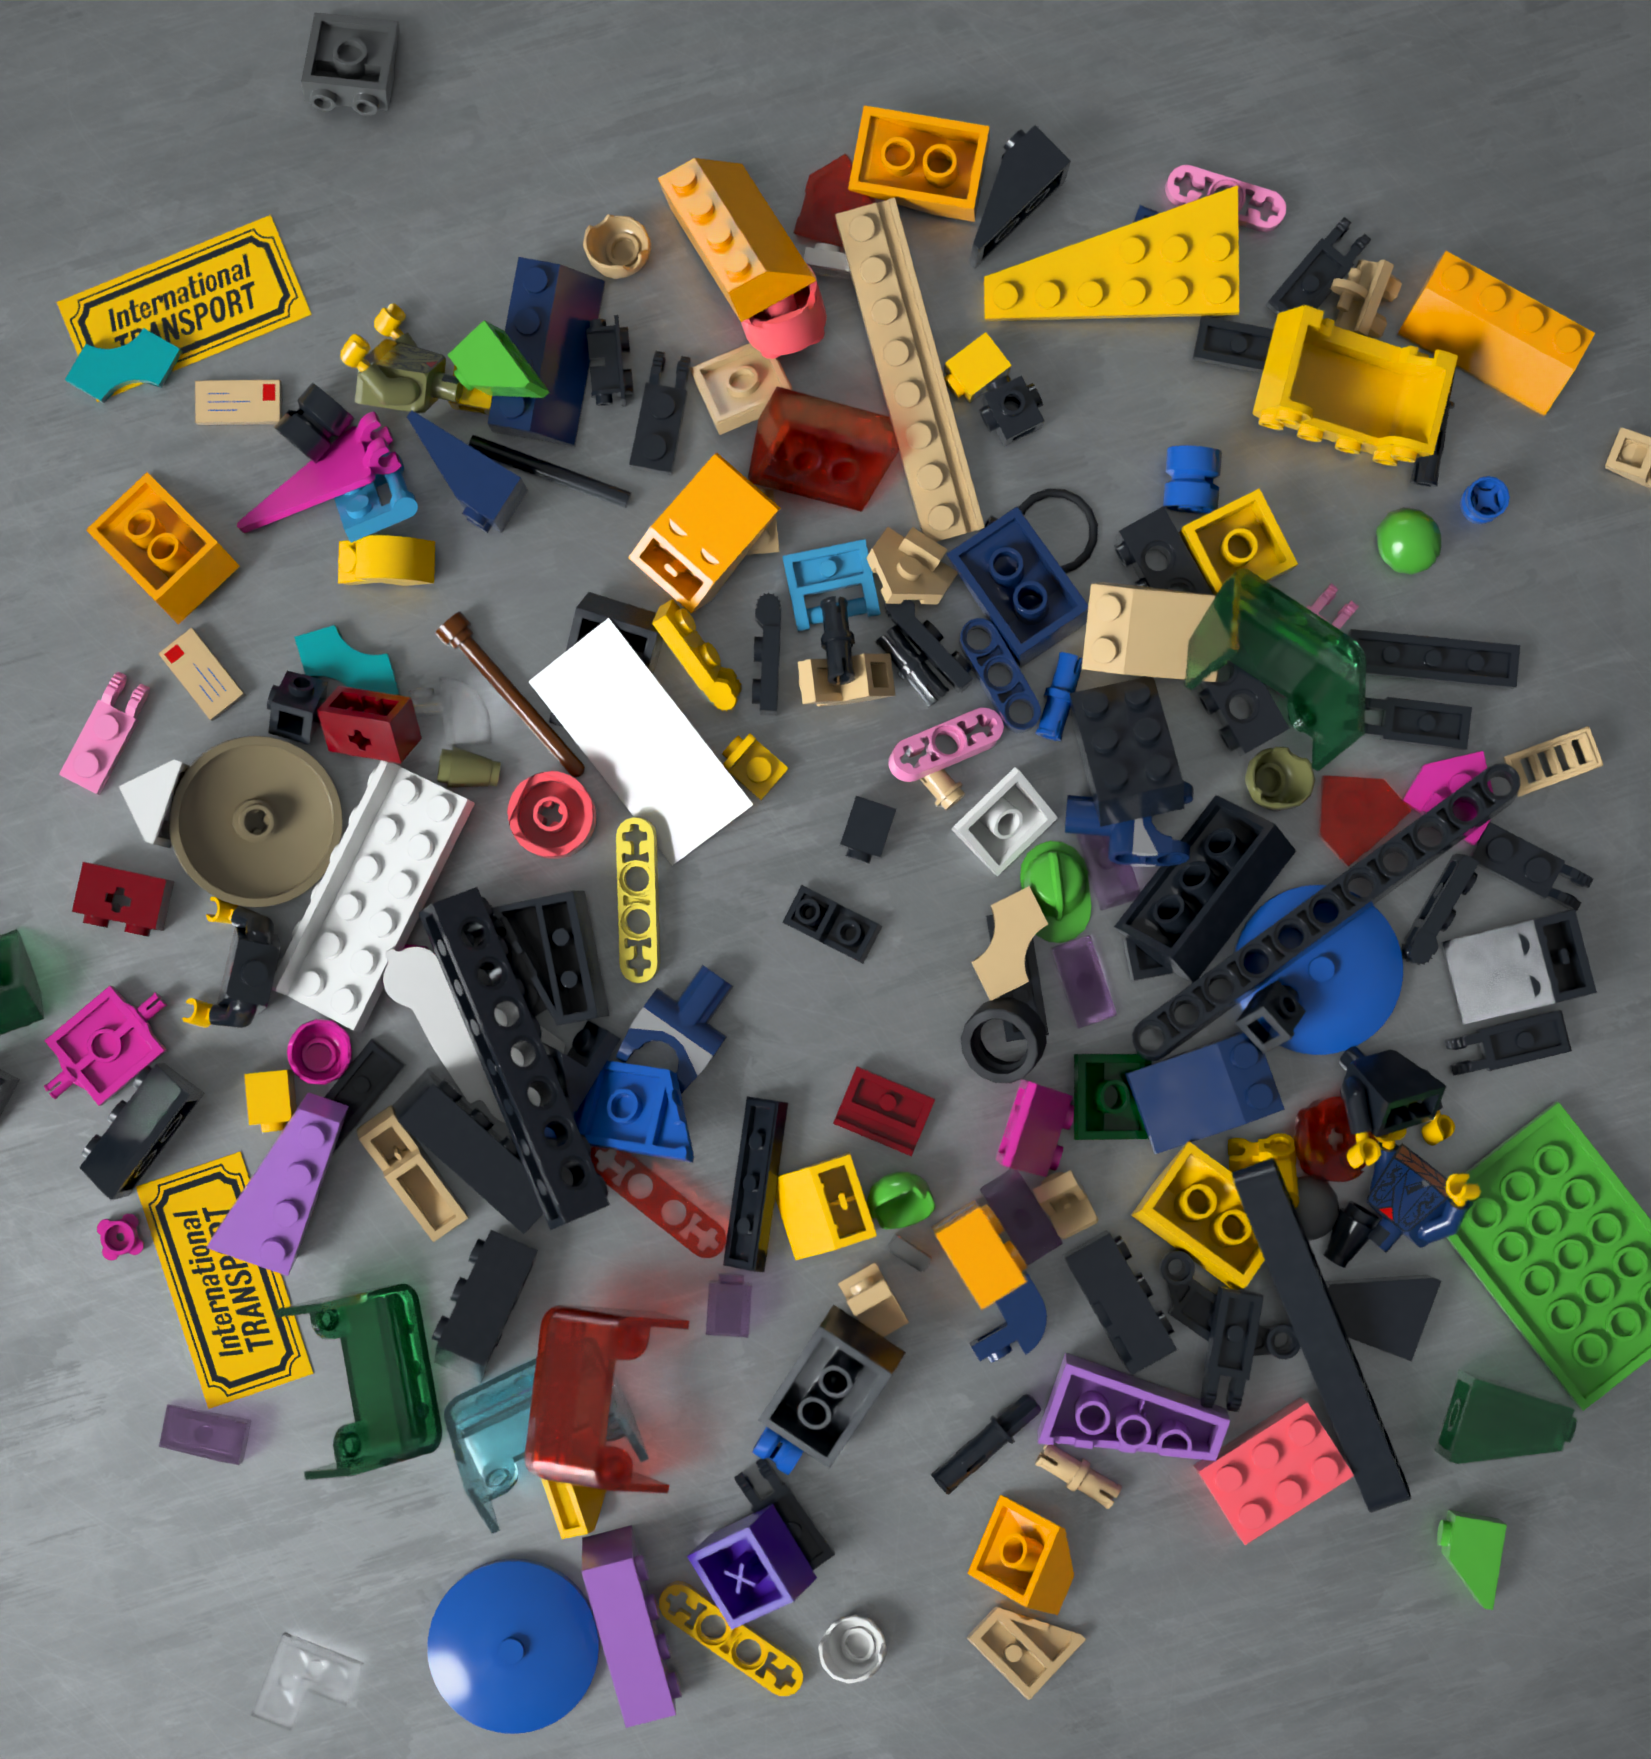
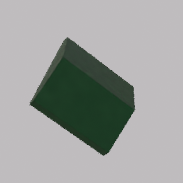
[1074,1054,1152,1140]

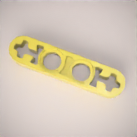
[616,817,661,983]

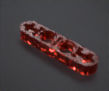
[590,1146,727,1259]

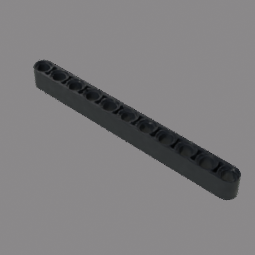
[1132,763,1520,1061]

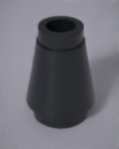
[1323,1201,1379,1268]

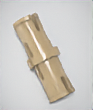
[1035,1444,1122,1509]

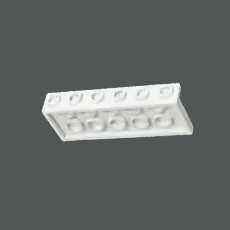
[272,760,475,1033]

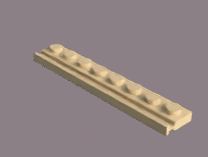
[835,197,985,542]

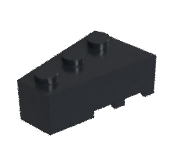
[491,891,610,1026]
[432,1230,538,1383]
[1062,1230,1177,1375]

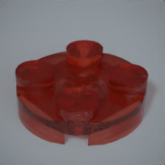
[1294,1096,1378,1182]

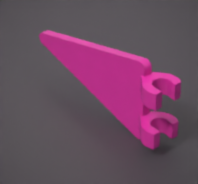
[237,411,402,533]

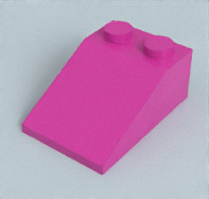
[995,1079,1074,1177]

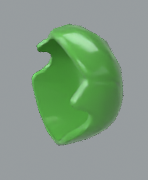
[1376,507,1442,575]
[867,1171,935,1229]

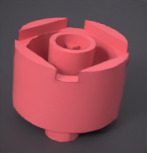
[741,264,827,359]
[507,771,597,859]

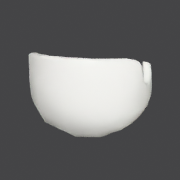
[818,1614,887,1684]

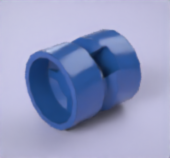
[1163,445,1222,514]

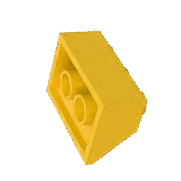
[1131,1141,1265,1290]

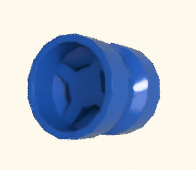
[1460,476,1510,524]
[751,1427,804,1475]

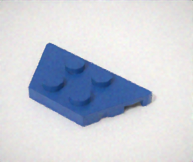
[544,1060,694,1163]

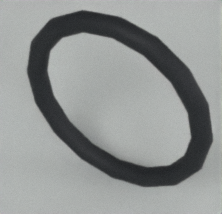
[1018,489,1098,573]

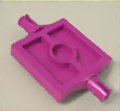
[44,986,167,1106]

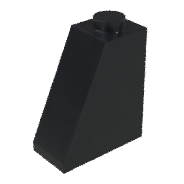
[1325,1275,1441,1362]

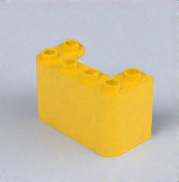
[1252,305,1458,466]

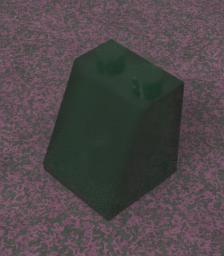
[1434,1369,1577,1464]

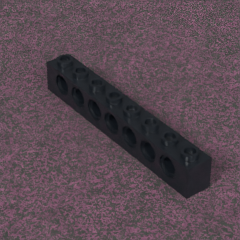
[419,887,610,1230]

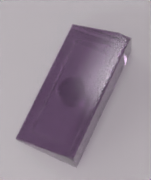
[1049,935,1117,1029]

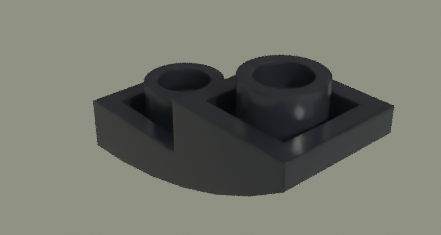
[782,885,882,964]

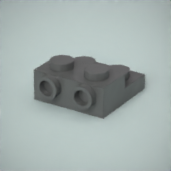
[301,13,399,116]

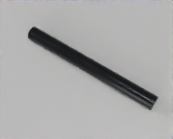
[468,435,632,508]

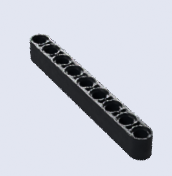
[1232,1158,1411,1513]

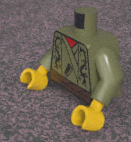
[340,303,463,413]

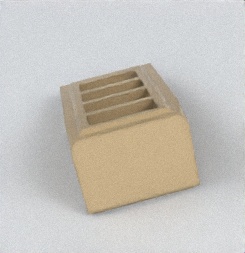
[1503,726,1603,797]

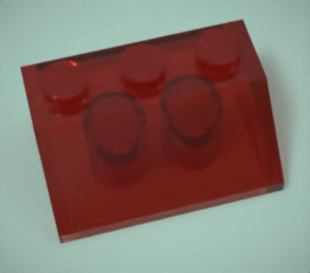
[748,386,900,512]

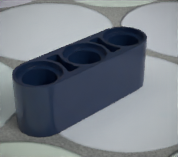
[959,618,1041,733]

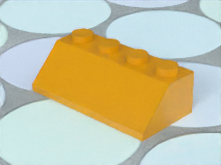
[657,158,816,322]
[1397,251,1595,416]

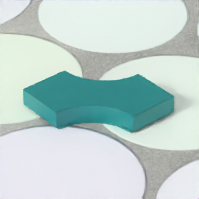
[65,328,183,403]
[294,625,401,695]

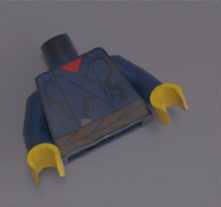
[1367,1128,1481,1253]

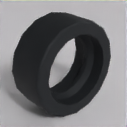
[961,998,1047,1083]

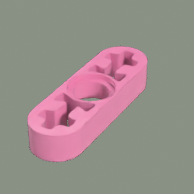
[1165,165,1286,232]
[888,708,1004,782]

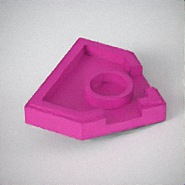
[1401,751,1494,846]

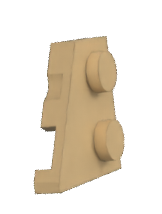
[966,1606,1086,1700]

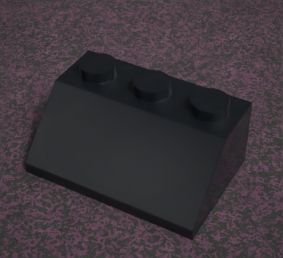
[79,1063,205,1200]

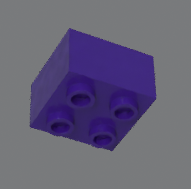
[687,1504,817,1630]

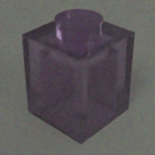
[706,1273,753,1338]

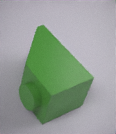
[448,320,550,398]
[1437,1510,1507,1610]

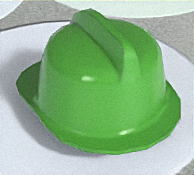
[1020,841,1091,943]

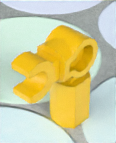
[1228,1133,1299,1208]

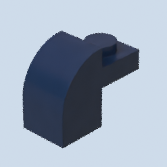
[970,1271,1047,1363]

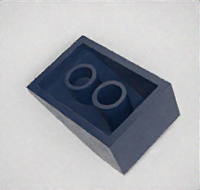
[407,410,528,533]
[947,507,1089,668]
[1126,1031,1285,1154]

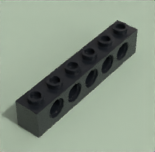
[1114,506,1290,757]

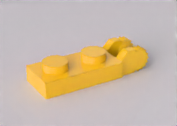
[652,599,742,711]

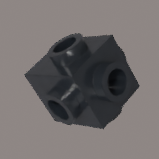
[979,375,1044,447]
[267,670,328,745]

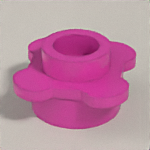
[97,1214,144,1261]

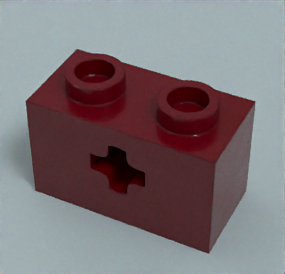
[317,686,422,764]
[72,862,174,937]

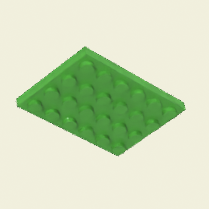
[1446,1102,1651,1411]

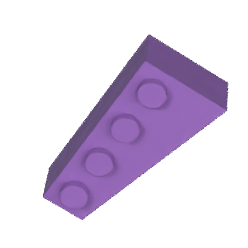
[206,1092,349,1276]
[1037,1352,1230,1461]
[582,1525,682,1728]

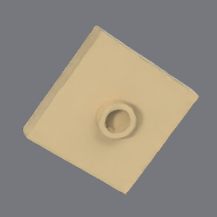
[690,343,798,435]

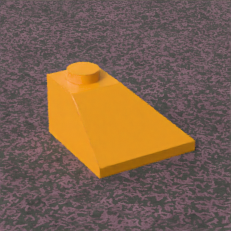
[967,1495,1074,1615]

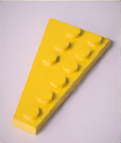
[984,185,1239,321]

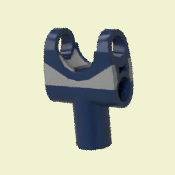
[1065,780,1194,867]
[616,965,734,1094]

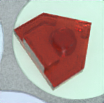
[793,153,876,248]
[1318,775,1412,867]

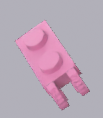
[59,671,150,795]

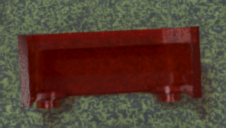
[524,1305,690,1493]

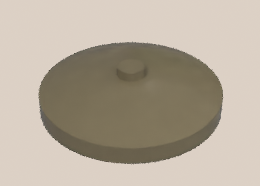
[169,736,342,907]

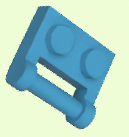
[334,452,418,543]
[782,539,881,632]

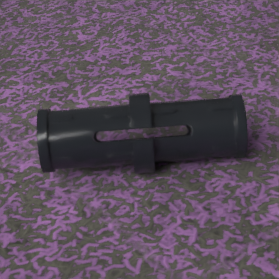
[820,596,855,685]
[875,625,950,708]

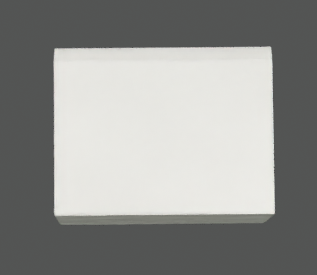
[119,760,190,848]
[951,767,1058,877]

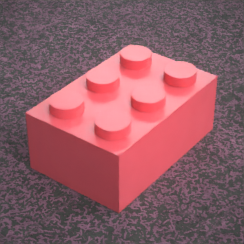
[1193,1397,1354,1545]

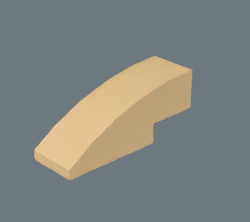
[356,1105,468,1242]

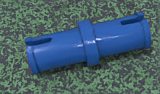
[1035,652,1083,741]

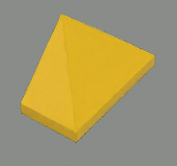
[534,1449,611,1539]

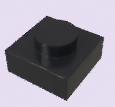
[1122,938,1173,982]

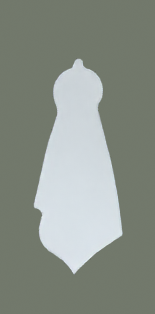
[383,947,565,1123]

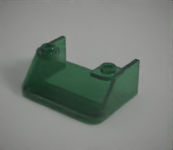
[1185,568,1366,772]
[275,1284,442,1480]

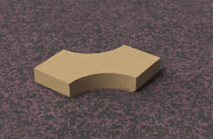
[971,886,1048,1001]

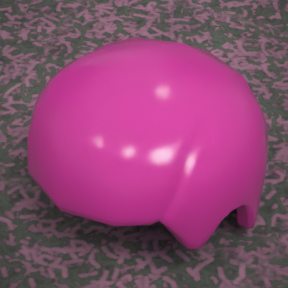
[287,1019,352,1085]

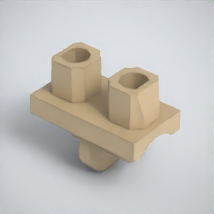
[1331,260,1402,338]

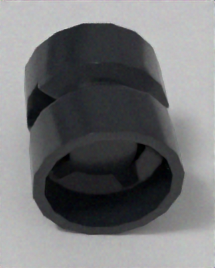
[274,382,354,464]

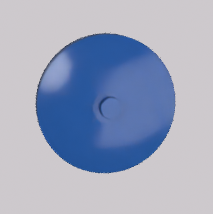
[1233,885,1403,1055]
[427,1559,600,1734]

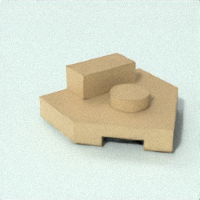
[866,527,958,604]

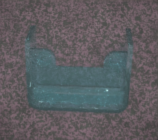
[444,1337,649,1534]

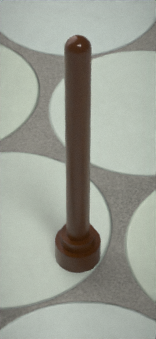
[435,611,585,777]

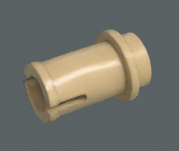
[920,769,965,810]

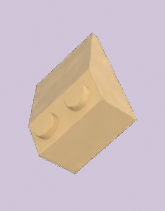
[1082,582,1227,682]

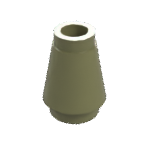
[437,746,501,788]

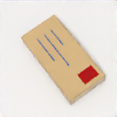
[195,380,282,425]
[158,627,246,721]

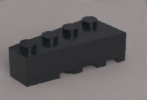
[393,1068,543,1234]

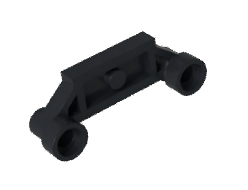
[1159,1250,1301,1360]

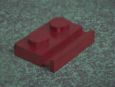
[833,1066,935,1157]

